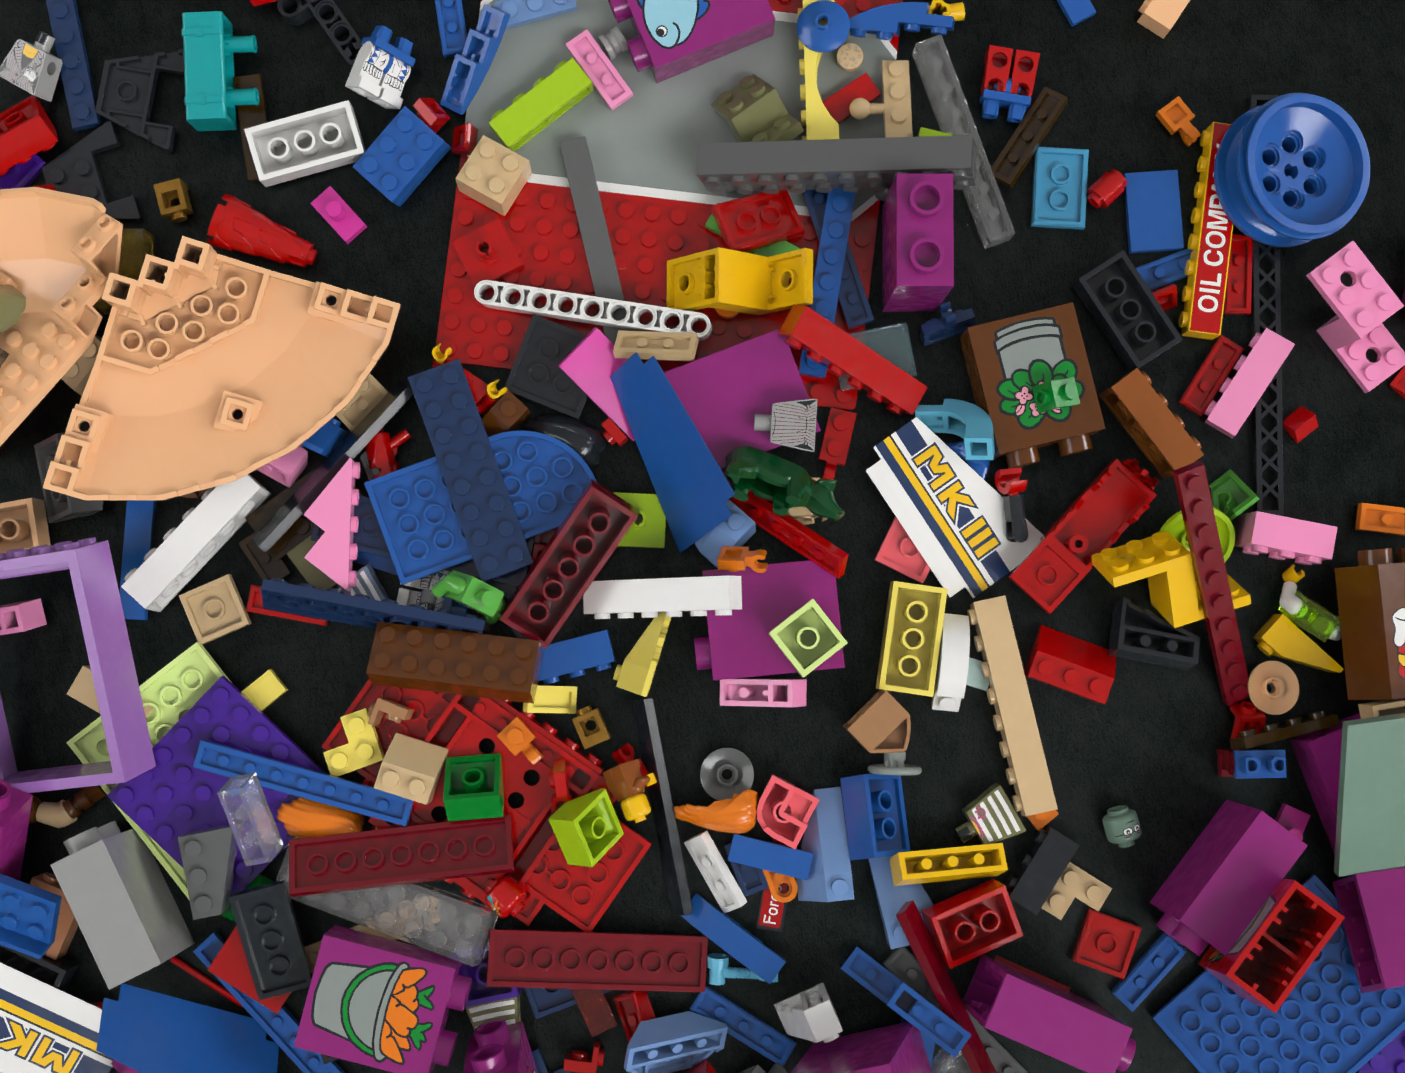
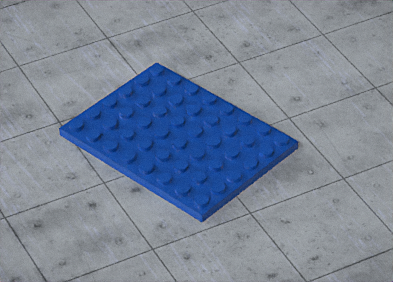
[1151,874,1405,1073]

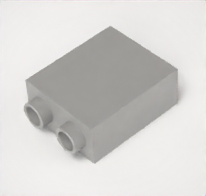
[51,821,195,990]

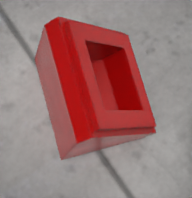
[452,123,478,155]
[1151,284,1178,311]
[1283,406,1318,443]

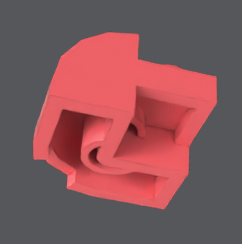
[756,775,820,849]

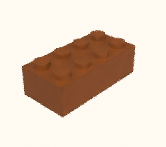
[1099,368,1204,479]

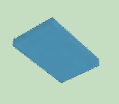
[1030,147,1089,230]

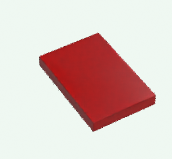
[711,190,805,252]
[208,925,291,1014]

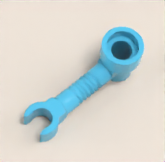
[707,953,778,985]

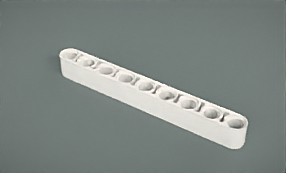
[474,280,712,341]

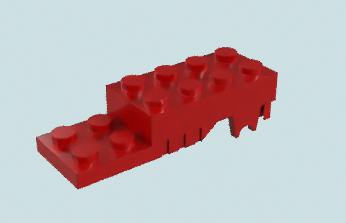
[1009,459,1159,614]

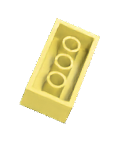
[876,581,948,697]

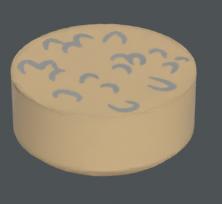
[836,43,863,72]

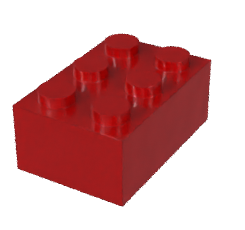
[921,879,1024,969]

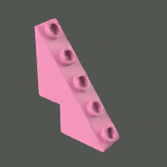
[304,458,360,592]

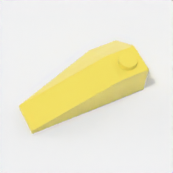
[613,612,672,697]

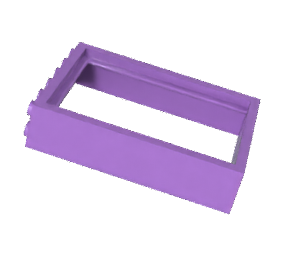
[0,537,156,793]

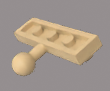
[849,60,913,138]

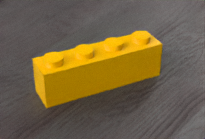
[889,843,1008,886]

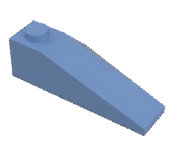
[695,499,756,568]
[796,787,854,902]

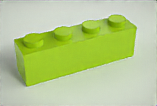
[489,57,594,152]

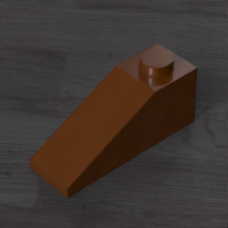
[482,390,531,437]

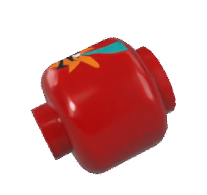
[484,876,526,918]

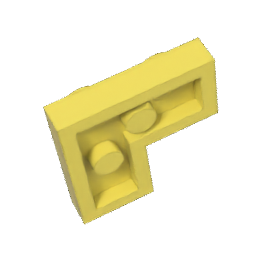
[323,708,385,777]

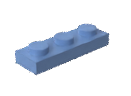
[494,0,578,30]

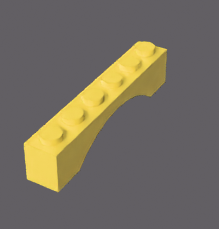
[798,0,840,140]

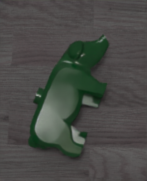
[725,446,845,521]

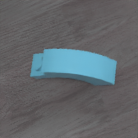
[915,399,995,460]

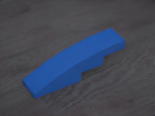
[440,4,511,115]
[681,893,786,984]

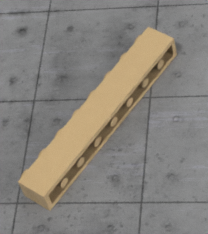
[967,595,1058,816]

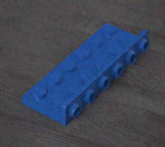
[0,874,62,959]

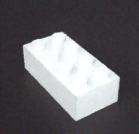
[244,100,366,187]

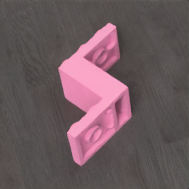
[1306,241,1405,393]

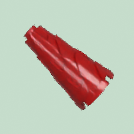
[207,194,317,268]

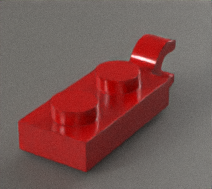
[818,408,857,480]

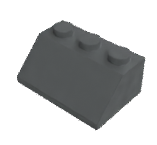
[34,431,103,523]

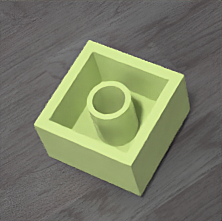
[768,599,848,678]

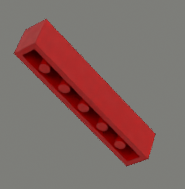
[779,304,927,416]

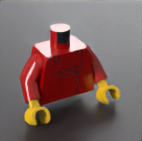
[431,343,507,416]

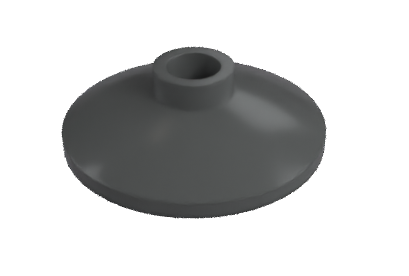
[700,748,754,801]

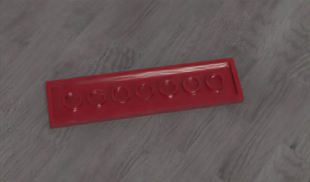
[289,815,515,897]
[486,928,708,992]

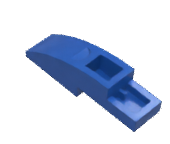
[850,2,955,40]

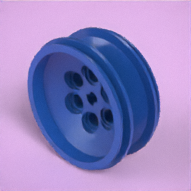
[1214,93,1370,247]

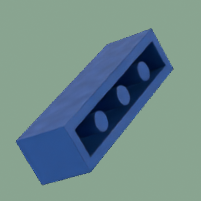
[538,630,616,685]

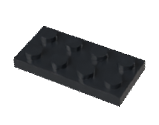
[228,880,313,1000]

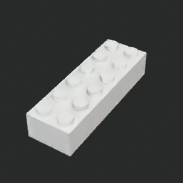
[121,474,272,612]

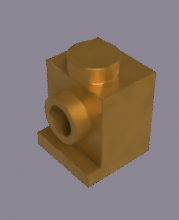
[154,178,193,223]
[572,705,611,749]

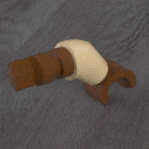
[29,785,106,828]

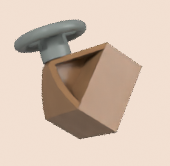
[843,689,922,776]

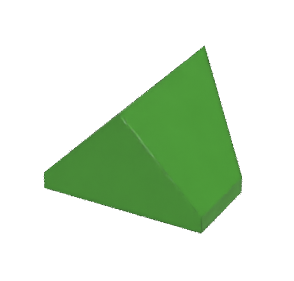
[1209,469,1259,521]

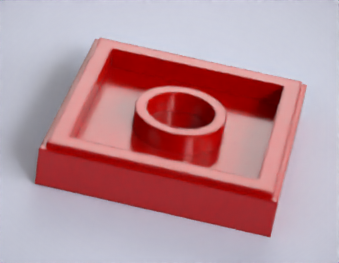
[1071,908,1142,979]

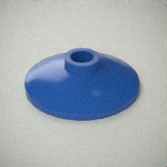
[797,0,850,53]

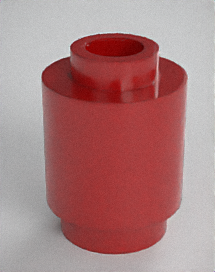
[1087,169,1127,209]

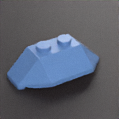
[624,1011,728,1073]

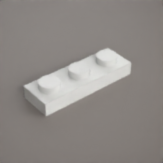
[684,831,747,913]

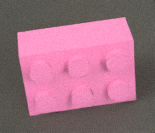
[1234,511,1338,565]

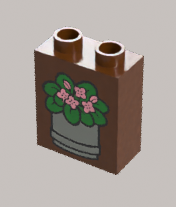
[959,302,1106,469]

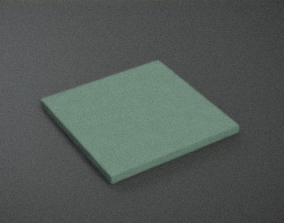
[1334,713,1405,877]

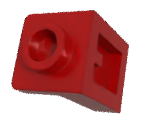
[413,98,450,133]
[1230,701,1266,738]
[563,1040,605,1073]

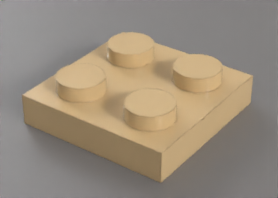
[179,574,252,645]

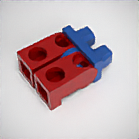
[979,45,1040,123]

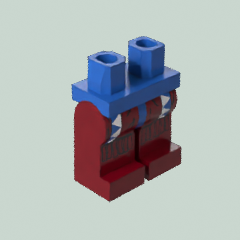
[1217,748,1286,779]

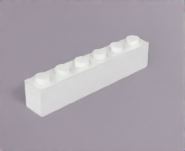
[583,576,742,619]

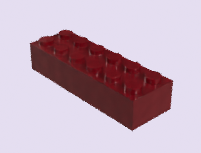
[500,479,638,649]

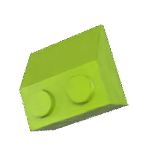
[549,788,624,867]

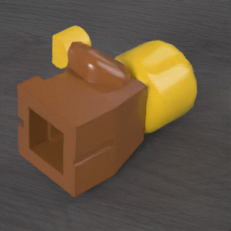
[602,759,657,823]

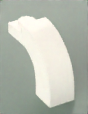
[931,613,970,712]

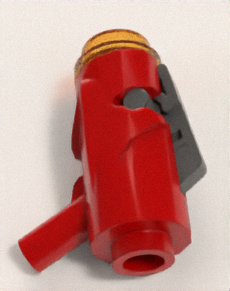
[360,429,411,481]

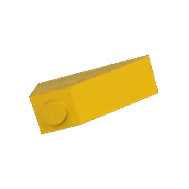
[1253,614,1343,673]

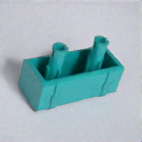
[181,11,259,131]

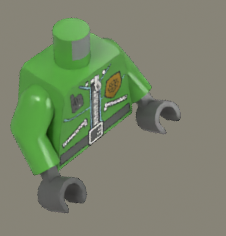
[419,570,507,635]

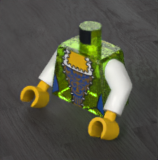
[1278,564,1342,642]

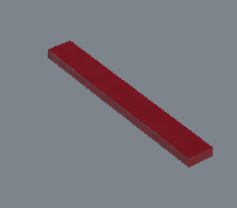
[896,900,997,1073]

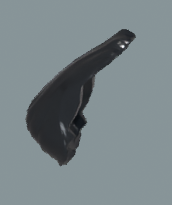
[521,413,606,468]

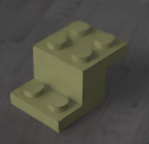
[711,74,804,142]

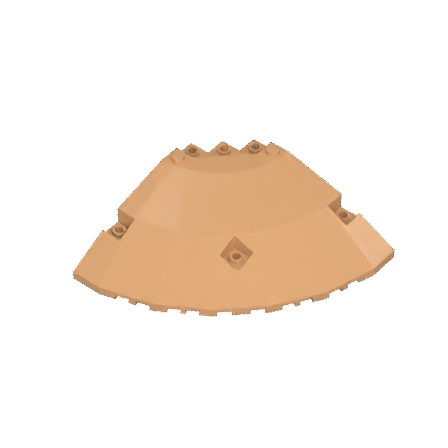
[43,236,401,501]

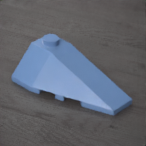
[868,856,934,949]

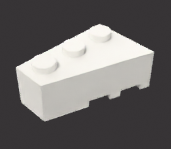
[774,983,843,1043]

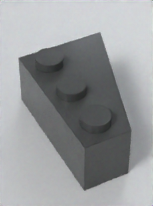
[178,822,241,920]

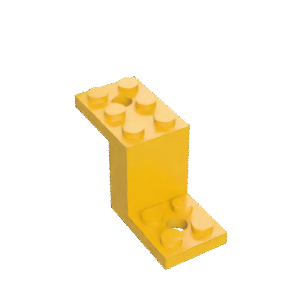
[667,247,813,315]
[1091,531,1251,628]

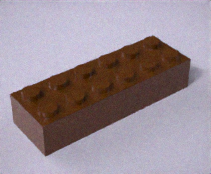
[366,622,543,704]

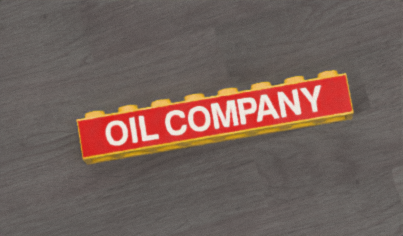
[1179,122,1233,340]

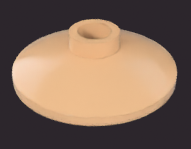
[1248,661,1299,715]

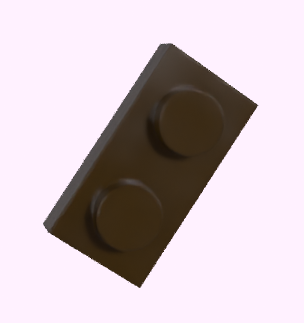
[238,532,292,580]

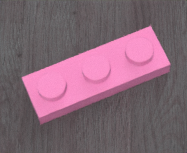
[565,29,633,111]

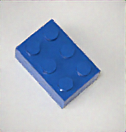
[353,106,452,207]

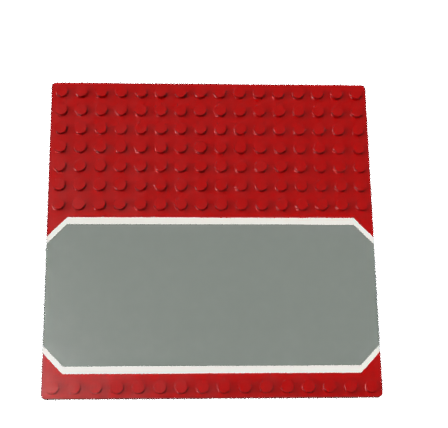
[436,0,903,410]

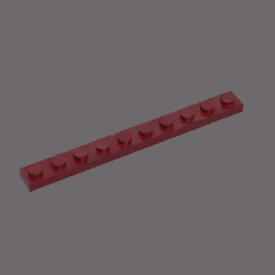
[1173,461,1250,706]

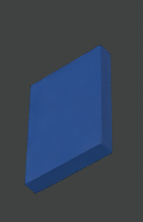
[1123,170,1184,253]

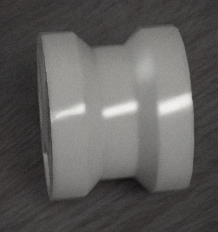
[597,26,628,61]

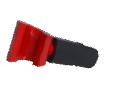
[995,467,1028,543]

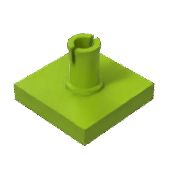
[613,492,666,549]

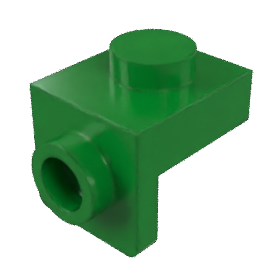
[1032,377,1080,413]

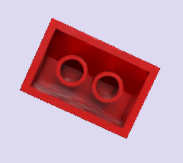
[0,95,58,177]
[1024,625,1116,704]

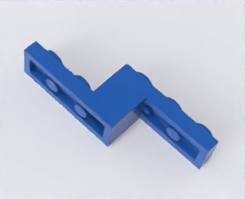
[841,946,971,1058]

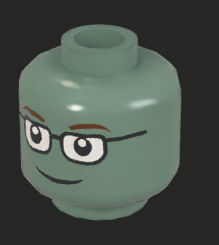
[1102,805,1142,848]

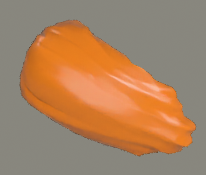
[673,789,759,834]
[277,797,365,839]

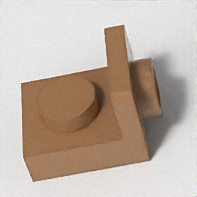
[367,698,414,726]

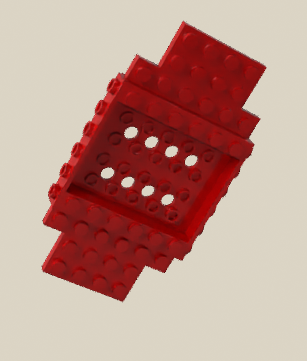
[322,679,652,932]

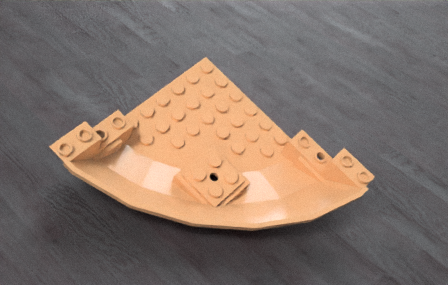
[0,187,123,446]

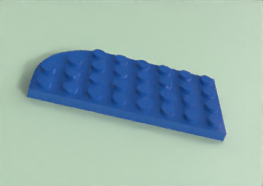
[364,431,596,585]

